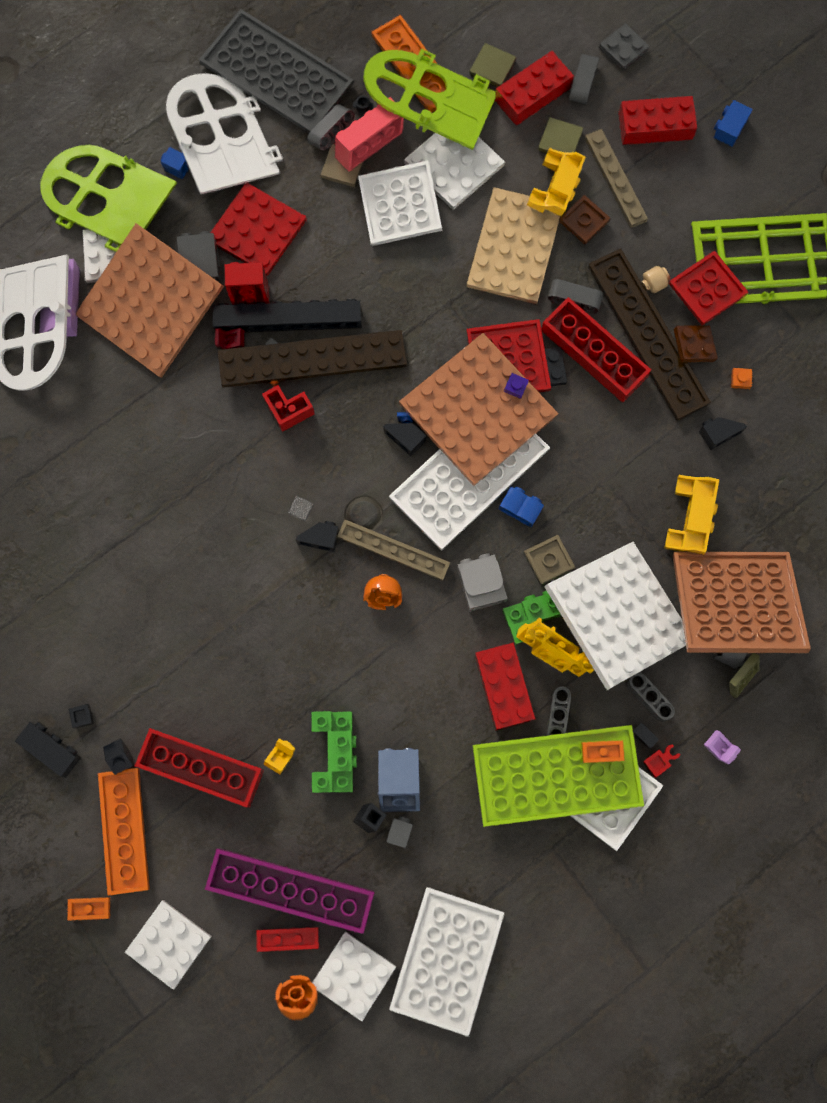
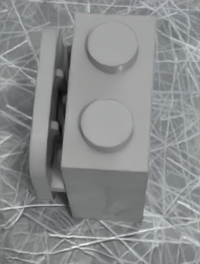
[457,553,507,612]

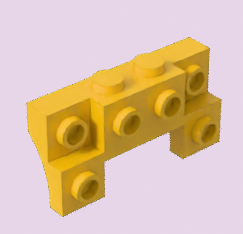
[527,148,585,217]
[664,475,719,555]
[517,618,594,677]

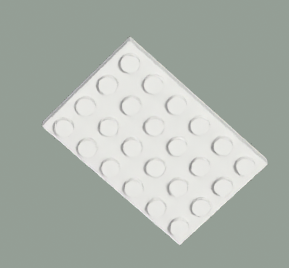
[389,887,504,1036]

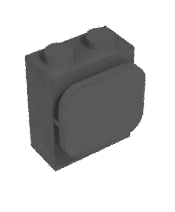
[177,231,221,281]

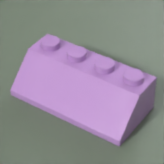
[40,259,80,336]

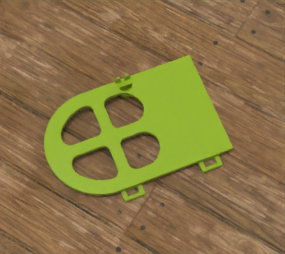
[363,48,495,150]
[41,145,177,252]

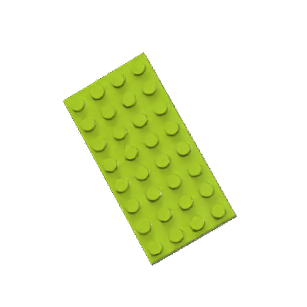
[472,725,644,827]

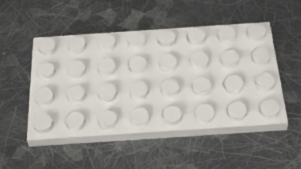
[389,434,550,551]

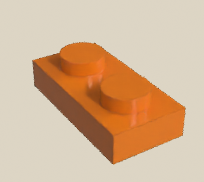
[581,740,624,763]
[67,897,110,920]

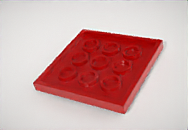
[211,183,307,276]
[466,319,551,392]

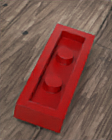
[257,927,319,952]

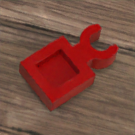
[643,744,681,778]

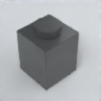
[386,816,413,848]

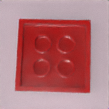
[669,250,748,326]

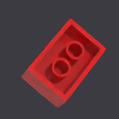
[225,261,270,305]

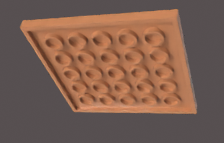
[76,223,224,378]
[399,333,558,486]
[673,552,811,653]

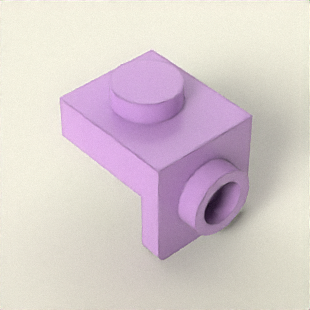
[704,730,741,764]

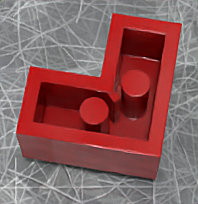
[262,385,315,432]

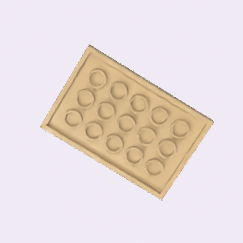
[467,188,560,304]

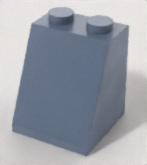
[378,748,420,812]

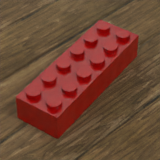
[541,297,651,403]
[135,728,264,808]

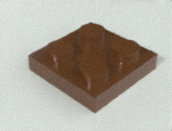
[559,195,611,245]
[673,326,718,362]

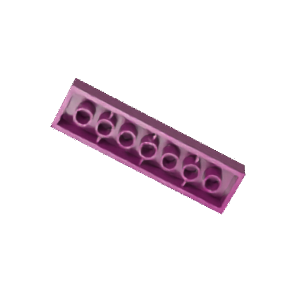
[205,848,375,934]

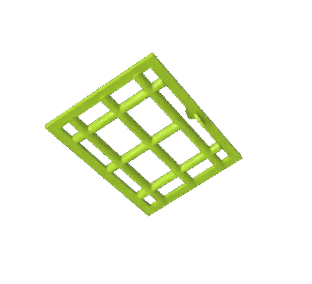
[691,213,827,304]

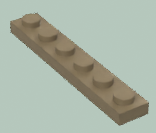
[585,129,648,228]
[337,520,450,581]

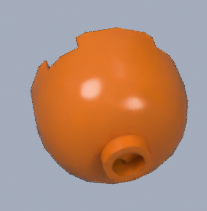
[363,574,402,610]
[276,975,318,1020]

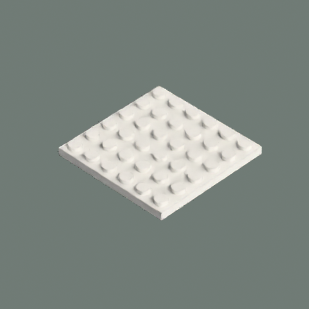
[544,542,686,690]

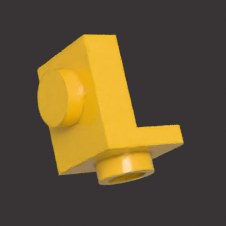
[263,739,295,775]

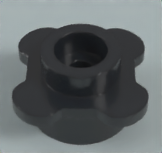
[353,96,374,115]

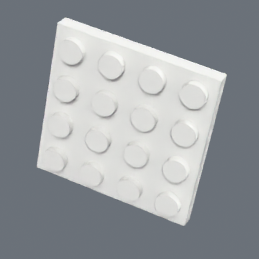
[404,133,505,210]
[358,160,442,246]
[571,767,663,851]

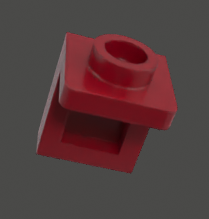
[214,328,244,350]

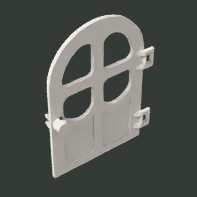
[166,74,283,195]
[0,255,71,391]

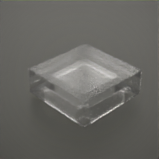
[288,496,314,522]

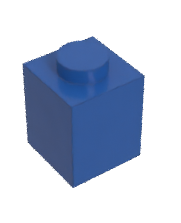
[161,147,189,180]

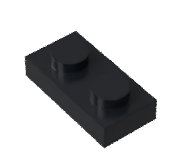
[545,347,567,386]

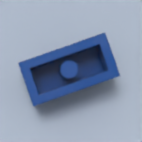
[713,100,753,147]

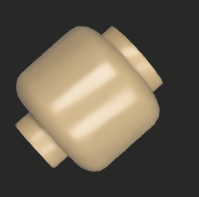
[641,266,670,294]

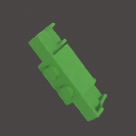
[502,591,562,645]
[312,711,357,793]

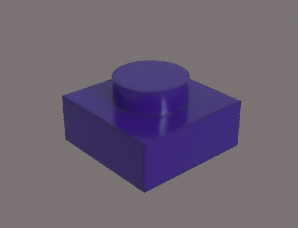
[504,373,529,399]

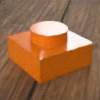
[731,368,752,389]

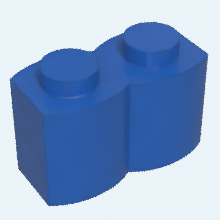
[499,487,544,528]

